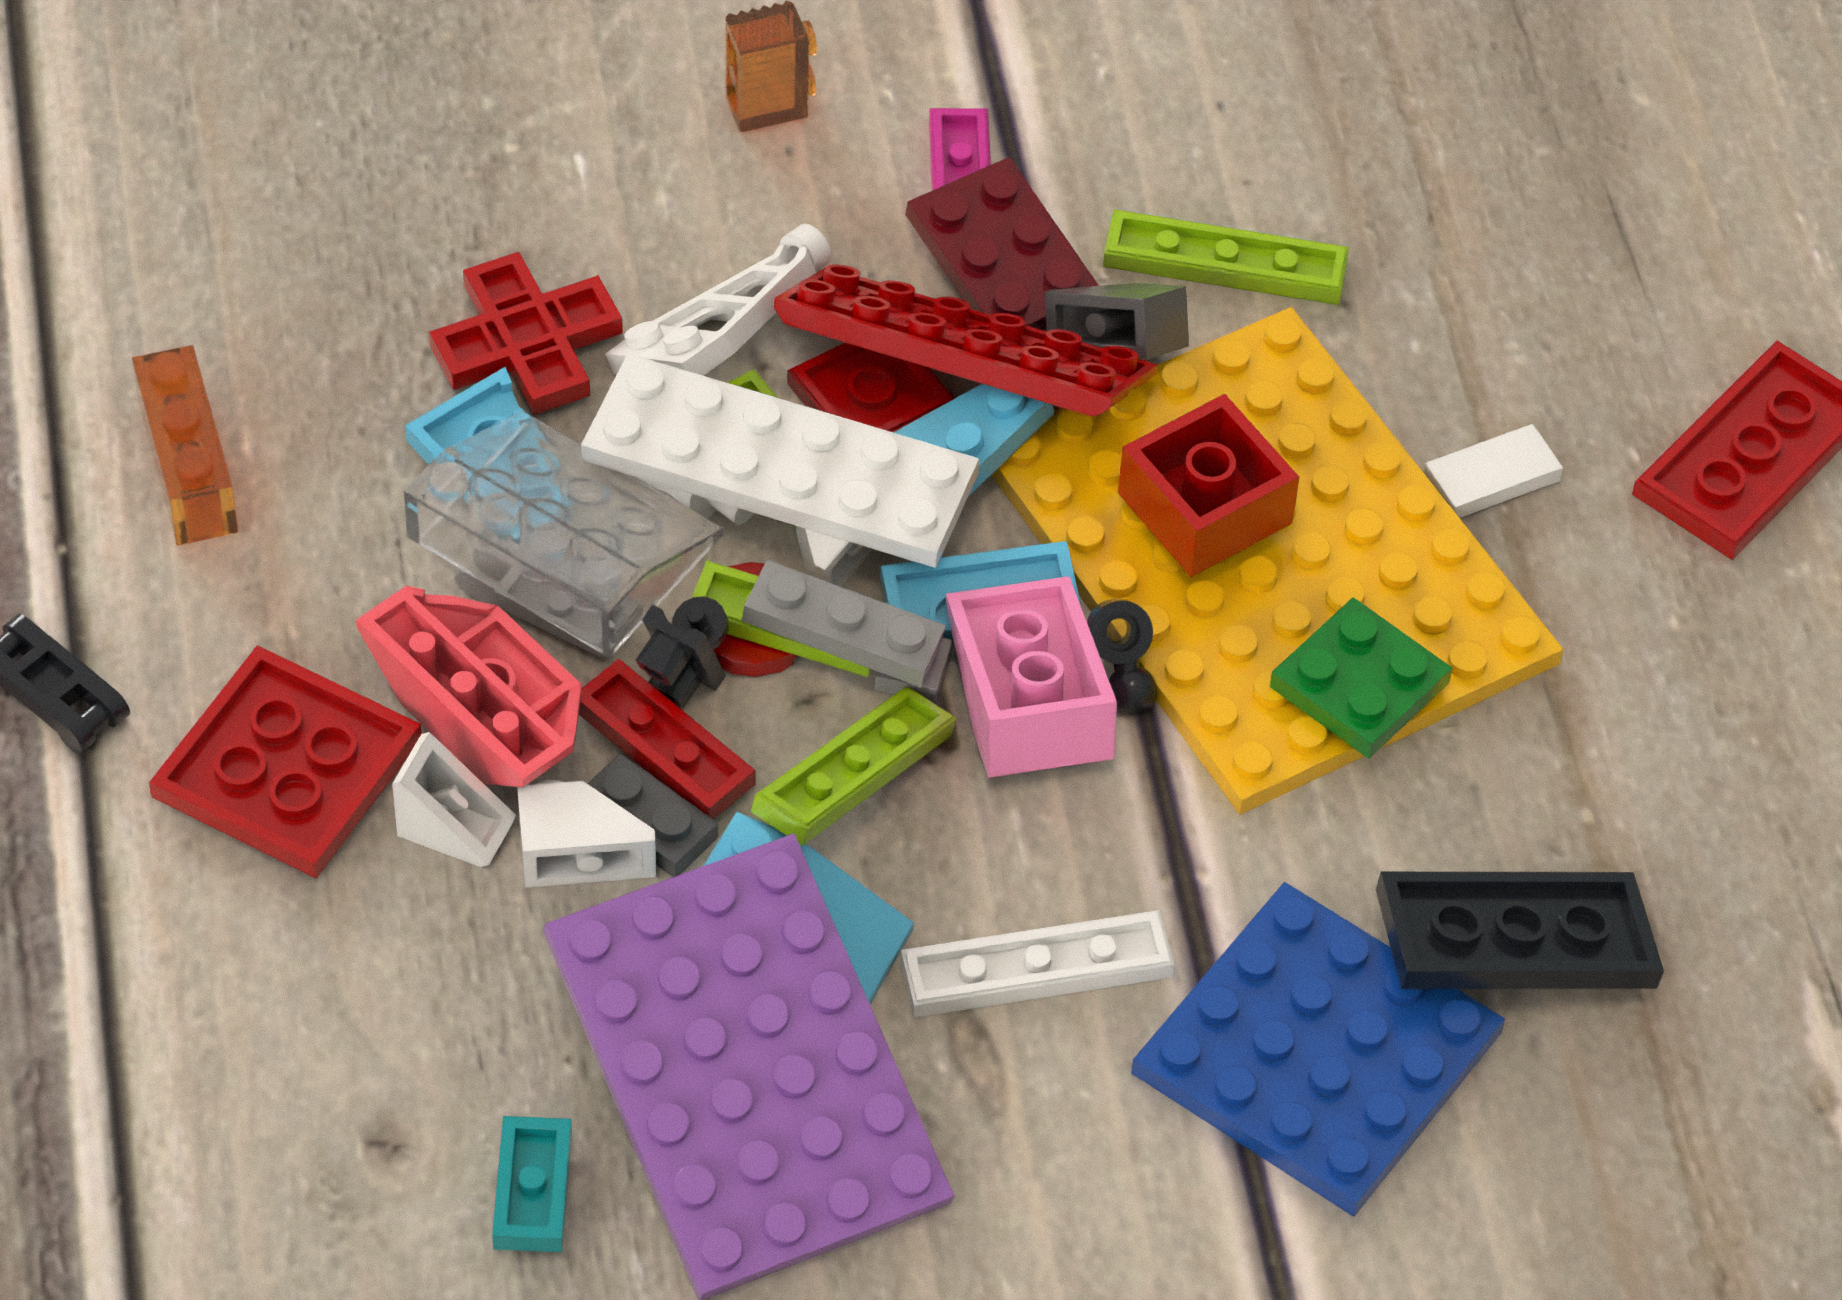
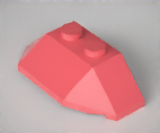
[356,586,582,787]

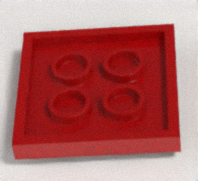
[149,645,422,879]

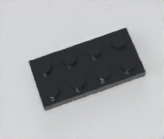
[1376,871,1664,989]

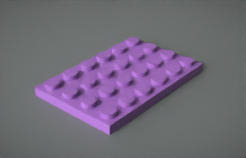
[543,833,955,1300]

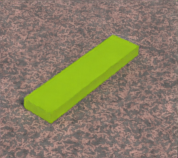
[1103,209,1349,305]
[750,686,957,846]

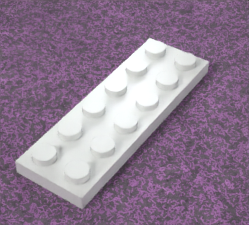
[581,353,979,568]

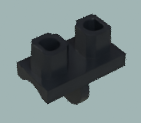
[636,596,729,708]

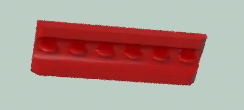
[773,264,1158,417]

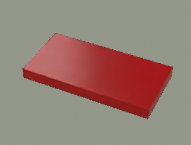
[1632,340,1842,560]

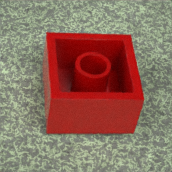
[1118,394,1300,577]

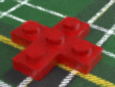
[429,252,623,415]

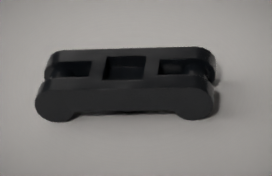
[0,614,130,755]

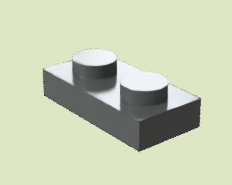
[587,753,718,877]

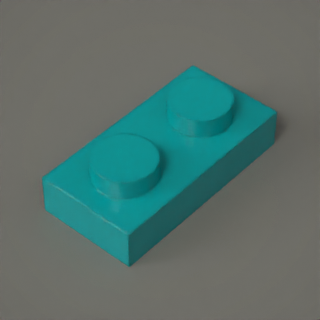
[492,1116,572,1252]

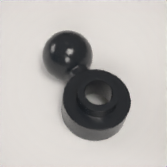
[1087,598,1157,716]

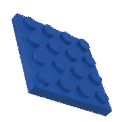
[1131,881,1505,1217]

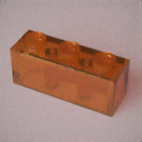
[132,345,238,546]

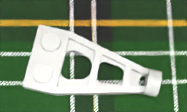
[605,224,831,376]

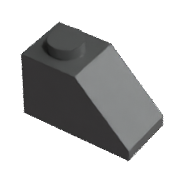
[1045,283,1189,360]

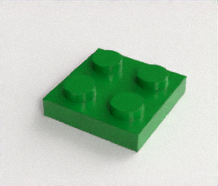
[1270,597,1452,759]

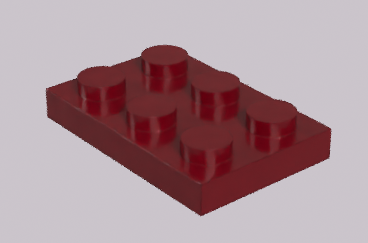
[905,157,1099,330]

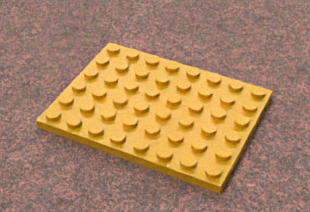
[991,306,1564,815]

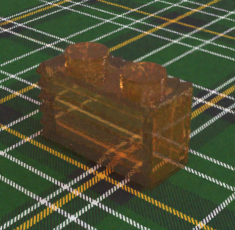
[725,0,817,132]

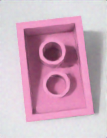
[946,576,1117,778]

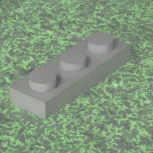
[742,560,946,687]

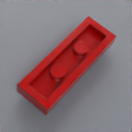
[579,659,756,820]

